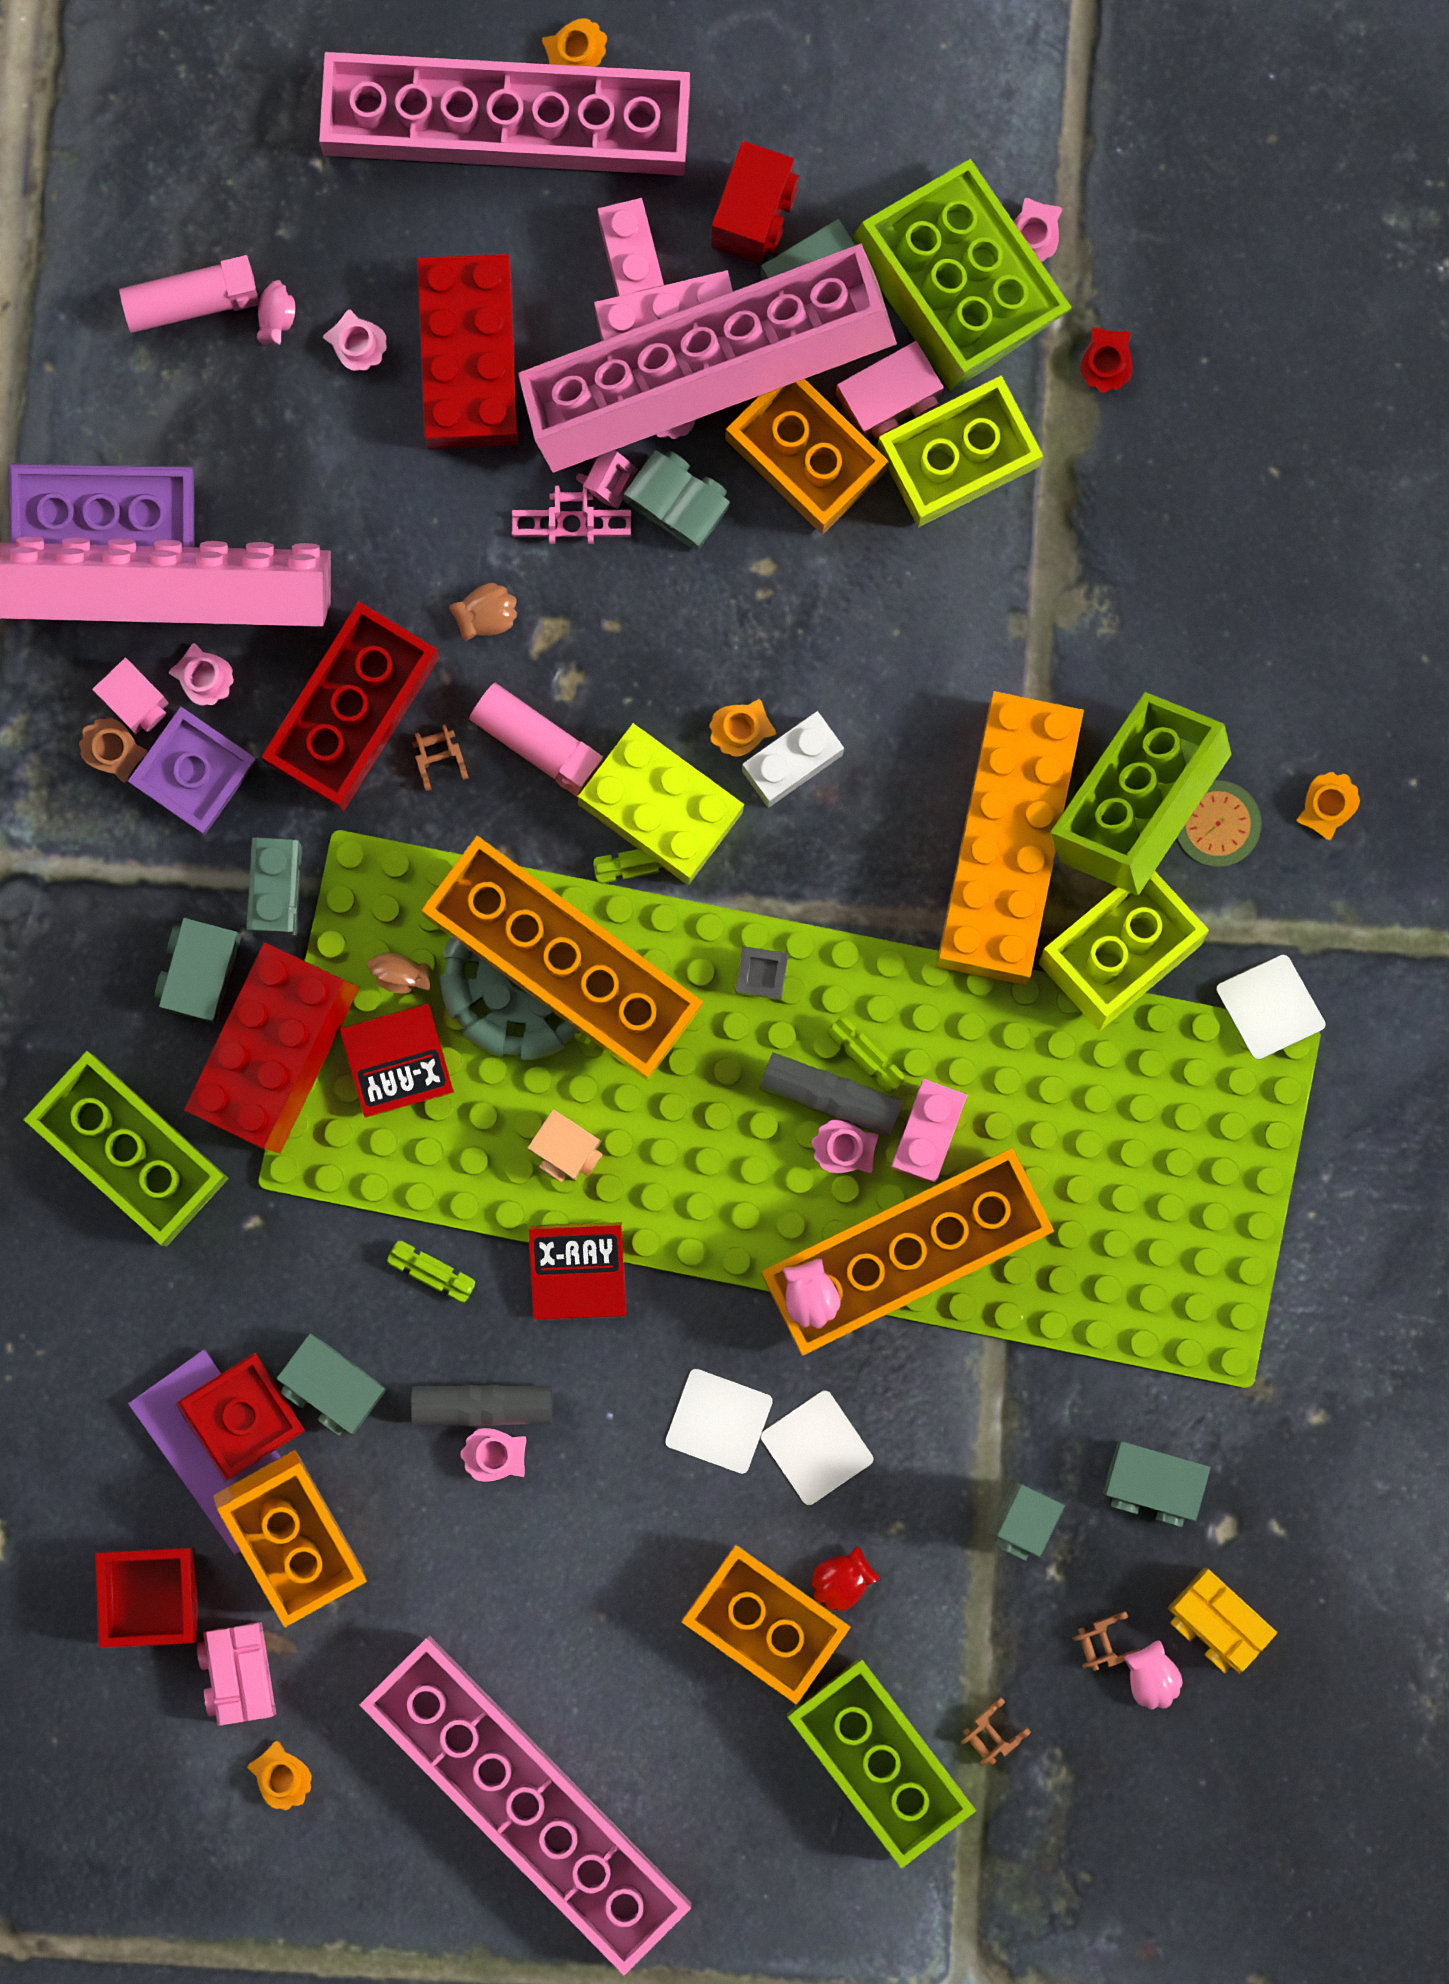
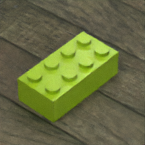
[1050,692,1232,896]
[24,1051,229,1247]
[786,1657,976,1869]

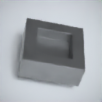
[736,946,788,1000]

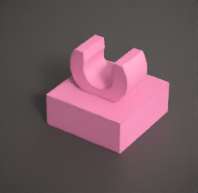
[576,450,638,509]

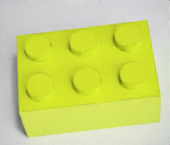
[877,375,1043,528]
[578,723,744,886]
[1038,871,1209,1031]

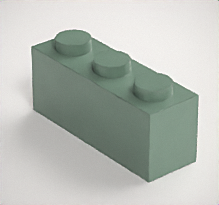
[989,1482,1065,1560]

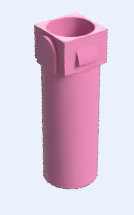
[119,255,259,333]
[469,683,603,797]

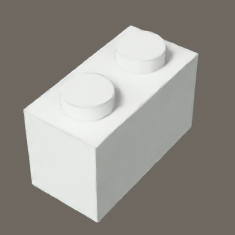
[742,711,844,808]

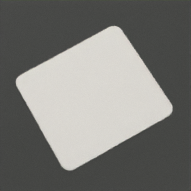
[1217,955,1325,1059]
[665,1369,772,1474]
[761,1391,873,1505]

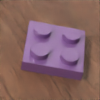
[128,707,257,835]

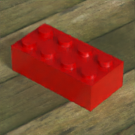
[418,254,519,449]
[261,601,440,812]
[184,942,360,1154]

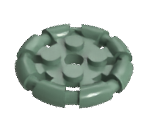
[440,937,580,1060]

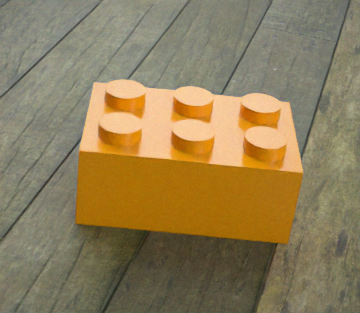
[725,379,888,535]
[213,1450,367,1628]
[682,1544,851,1705]

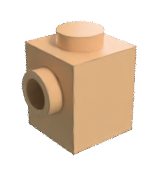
[528,1109,603,1182]

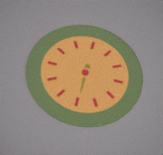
[1177,780,1261,867]

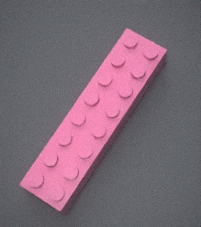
[319,52,690,176]
[518,243,897,473]
[0,536,331,626]
[360,1635,691,1975]

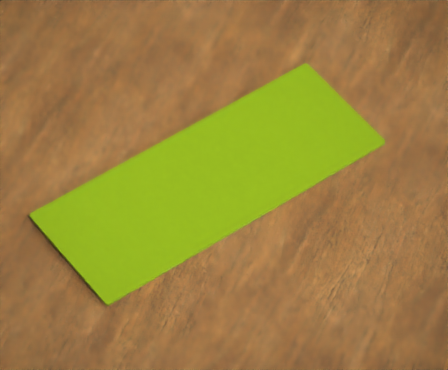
[259,830,1321,1388]

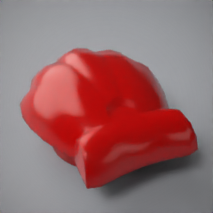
[1080,327,1133,393]
[811,1546,880,1611]

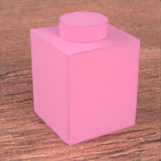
[93,657,169,734]

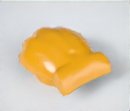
[542,18,607,67]
[710,699,776,757]
[1297,772,1360,840]
[247,1740,312,1810]

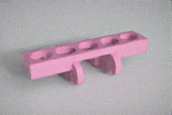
[512,486,631,544]

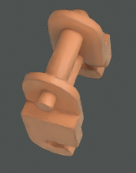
[412,724,469,791]
[1072,1611,1140,1671]
[960,1697,1031,1767]

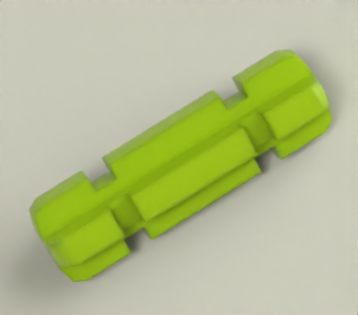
[593,849,669,884]
[828,1016,905,1094]
[387,1241,475,1303]

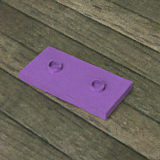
[9,463,195,547]
[128,1349,281,1555]

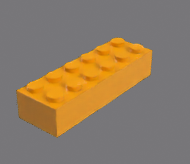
[936,691,1084,986]
[421,836,703,1081]
[761,1148,1055,1356]

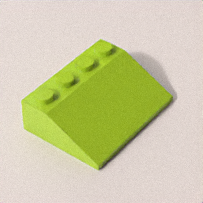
[851,159,1072,391]

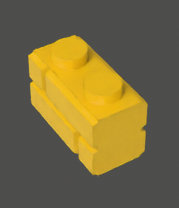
[1167,1568,1278,1674]

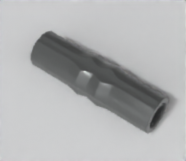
[759,1052,903,1137]
[411,1385,553,1426]

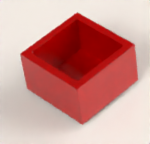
[711,140,800,265]
[95,1547,199,1648]

